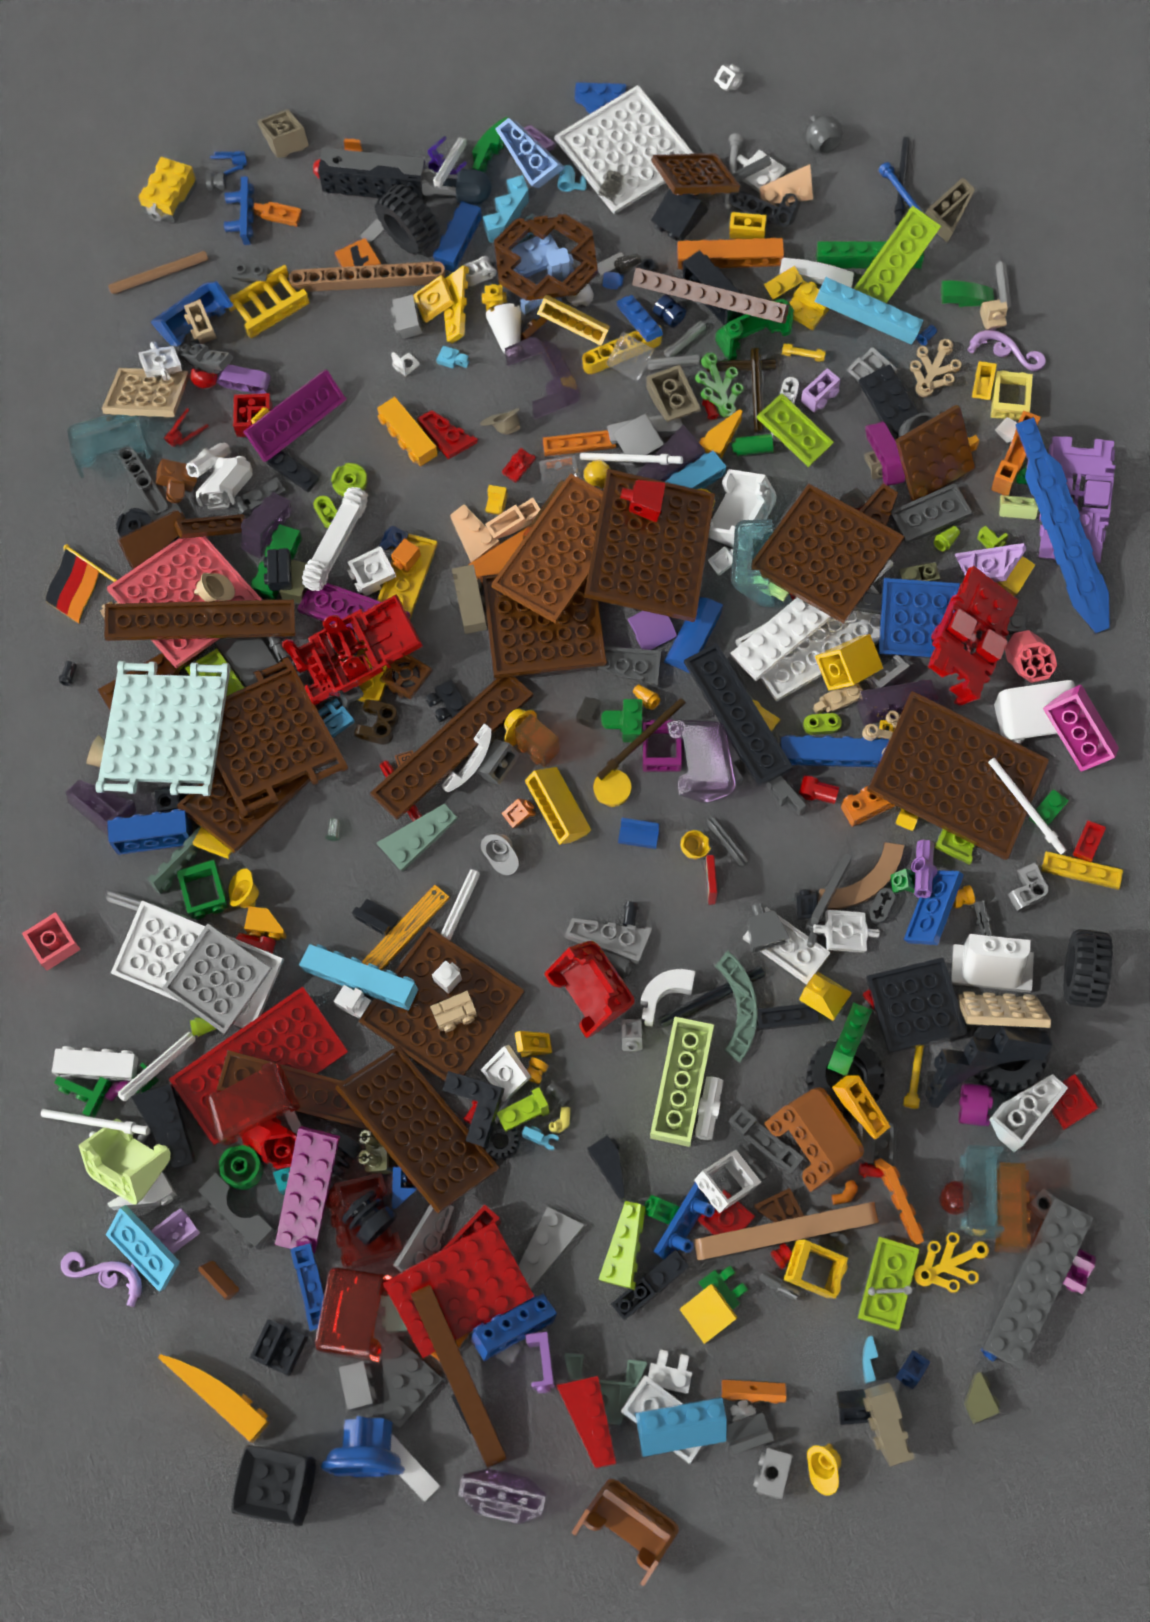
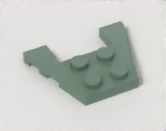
[565,1353,647,1425]

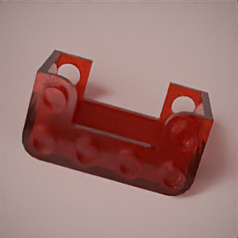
[326,1173,403,1271]

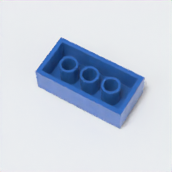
[107,809,193,855]

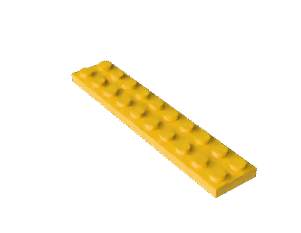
[357,534,438,702]

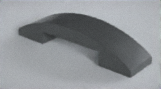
[728,1107,804,1174]

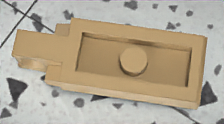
[813,683,866,714]

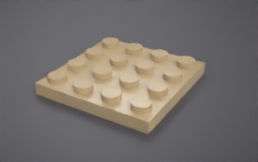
[102,368,189,418]
[957,992,1051,1028]

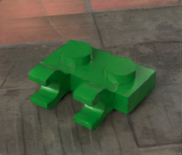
[698,1266,748,1310]

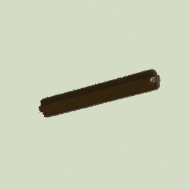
[706,359,776,372]

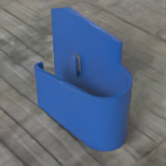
[602,272,624,290]

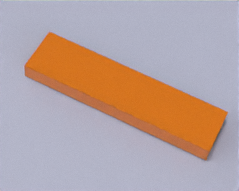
[543,430,616,456]

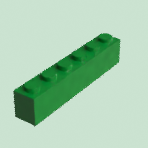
[816,241,924,269]

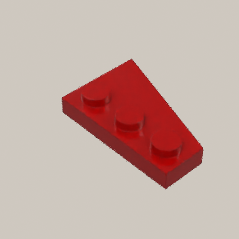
[417,410,478,460]

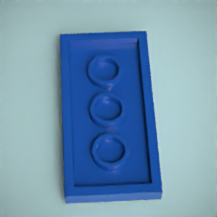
[904,871,964,945]

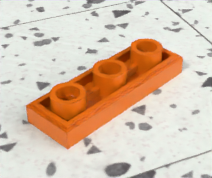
[722,1380,786,1403]

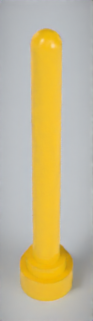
[903,1045,924,1109]

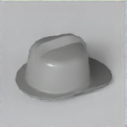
[481,833,519,875]

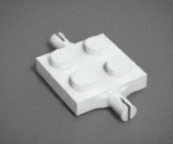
[737,150,786,193]
[139,341,182,381]
[813,910,879,953]

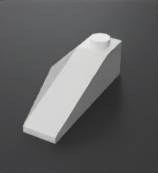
[989,1074,1068,1152]

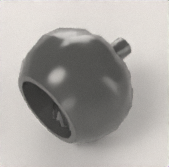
[805,114,843,154]

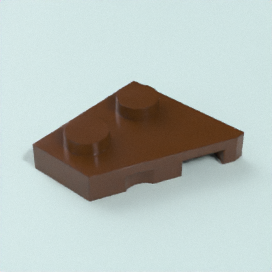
[754,1188,804,1223]

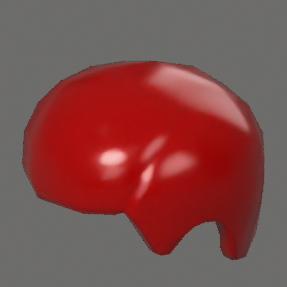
[190,369,218,389]

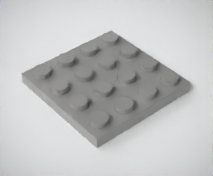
[162,924,272,1034]

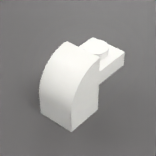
[334,985,371,1018]

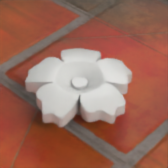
[730,1400,756,1422]

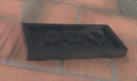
[858,364,919,440]

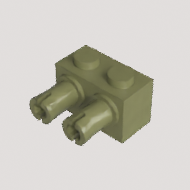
[359,1130,397,1175]

